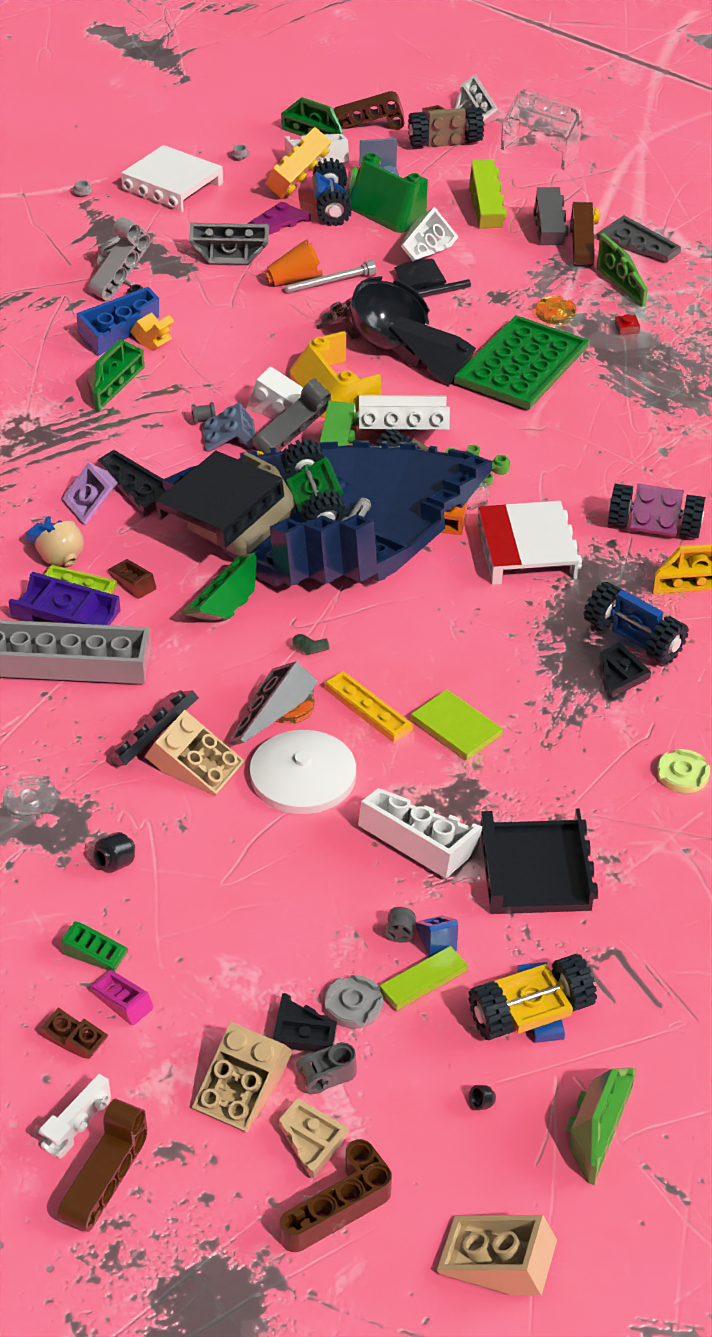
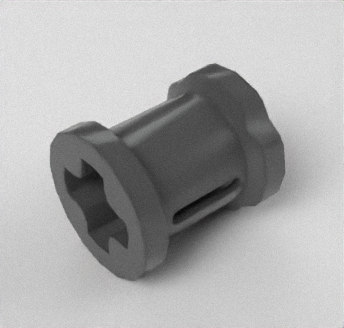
[191,402,216,424]

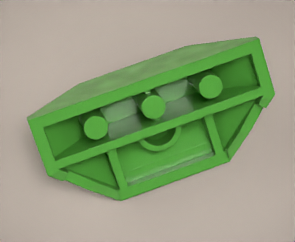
[566,1067,637,1185]

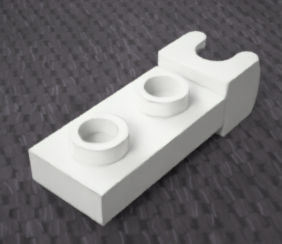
[38,1074,111,1159]

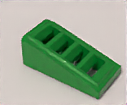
[62,921,128,972]

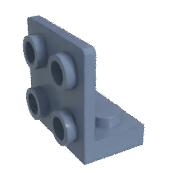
[359,138,399,176]
[203,402,256,452]

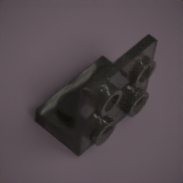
[316,297,360,339]

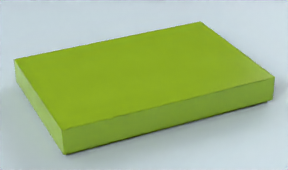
[411,689,503,761]

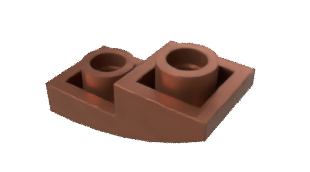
[39,1007,108,1059]

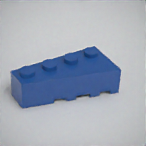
[76,286,159,356]

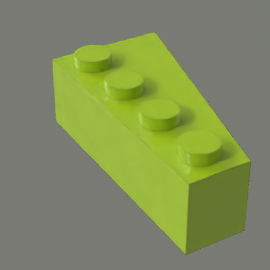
[469,159,507,229]

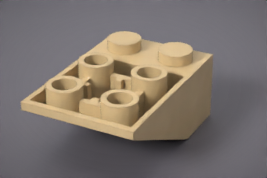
[145,710,245,796]
[192,1022,293,1132]

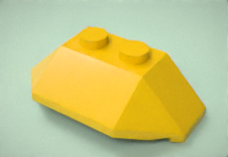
[652,544,712,594]

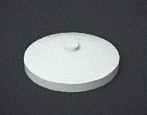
[250,730,356,814]

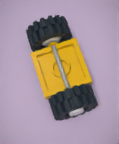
[468,953,597,1041]

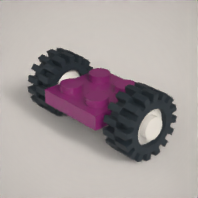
[608,483,706,539]

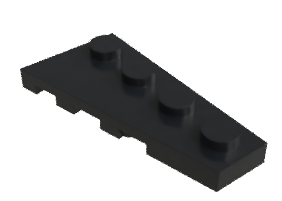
[97,450,166,516]
[109,690,199,766]

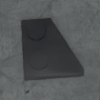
[599,642,651,698]
[273,993,337,1052]

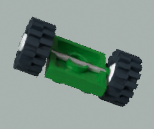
[281,439,348,522]

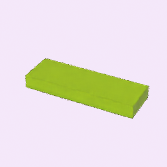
[44,565,117,594]
[380,946,468,1011]

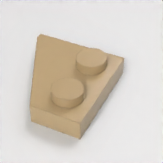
[279,1098,349,1179]

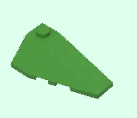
[597,233,648,307]

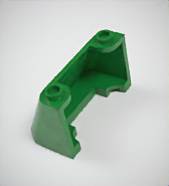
[350,153,428,233]

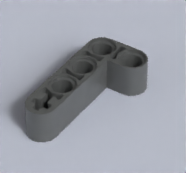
[252,378,331,454]

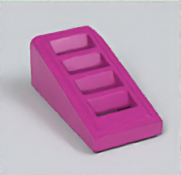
[89,970,153,1025]

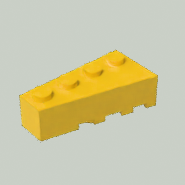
[265,127,332,199]

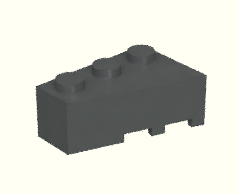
[533,187,568,245]

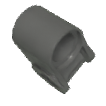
[296,1042,357,1094]

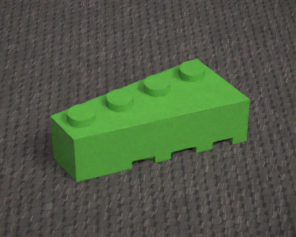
[319,401,359,446]

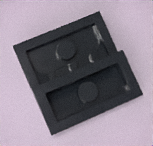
[394,258,447,290]

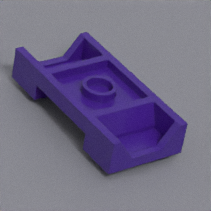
[8,572,121,625]

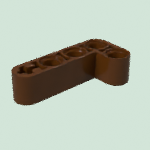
[333,91,405,130]
[570,202,595,266]
[57,1098,147,1232]
[280,1139,392,1252]

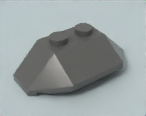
[189,223,269,265]

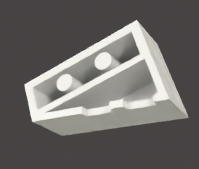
[284,134,349,166]
[246,366,303,419]

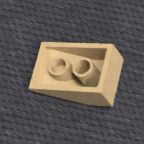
[437,1215,557,1296]

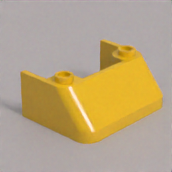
[290,331,381,418]

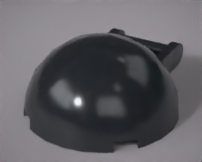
[351,276,430,367]

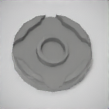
[325,975,383,1029]

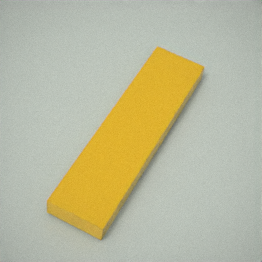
[324,671,413,743]

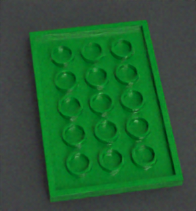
[454,315,589,410]

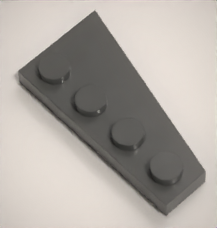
[597,215,681,262]

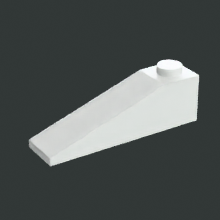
[401,207,458,261]

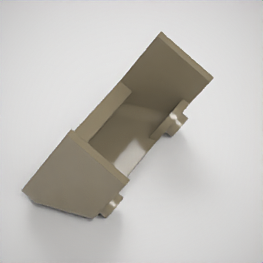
[187,452,296,555]

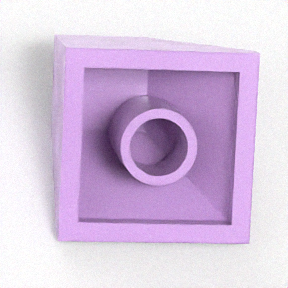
[62,462,118,525]

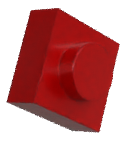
[615,314,640,335]

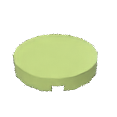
[656,749,710,794]

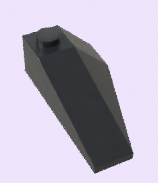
[389,316,476,387]

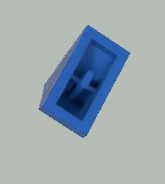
[415,915,459,957]

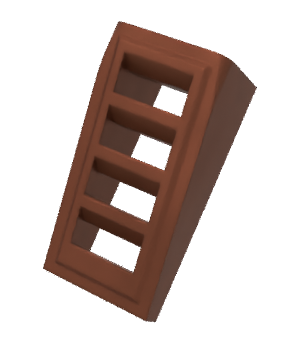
[108,559,157,599]

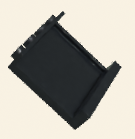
[156,450,285,549]
[480,808,598,914]

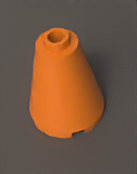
[265,239,323,286]

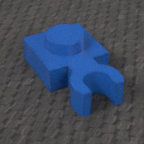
[26,517,62,543]

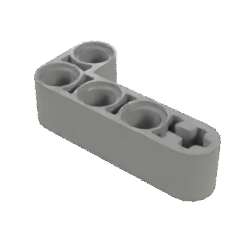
[89,217,150,301]

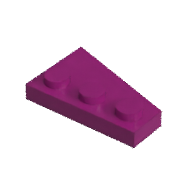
[247,201,311,235]

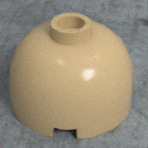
[35,521,84,566]

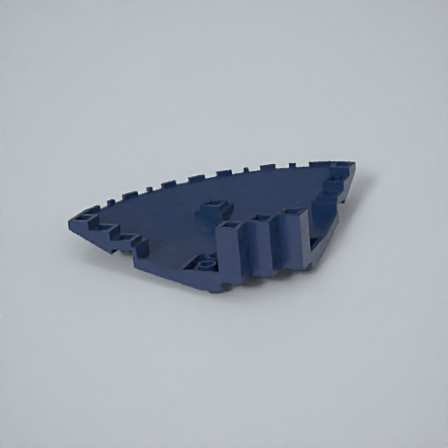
[162,440,492,587]

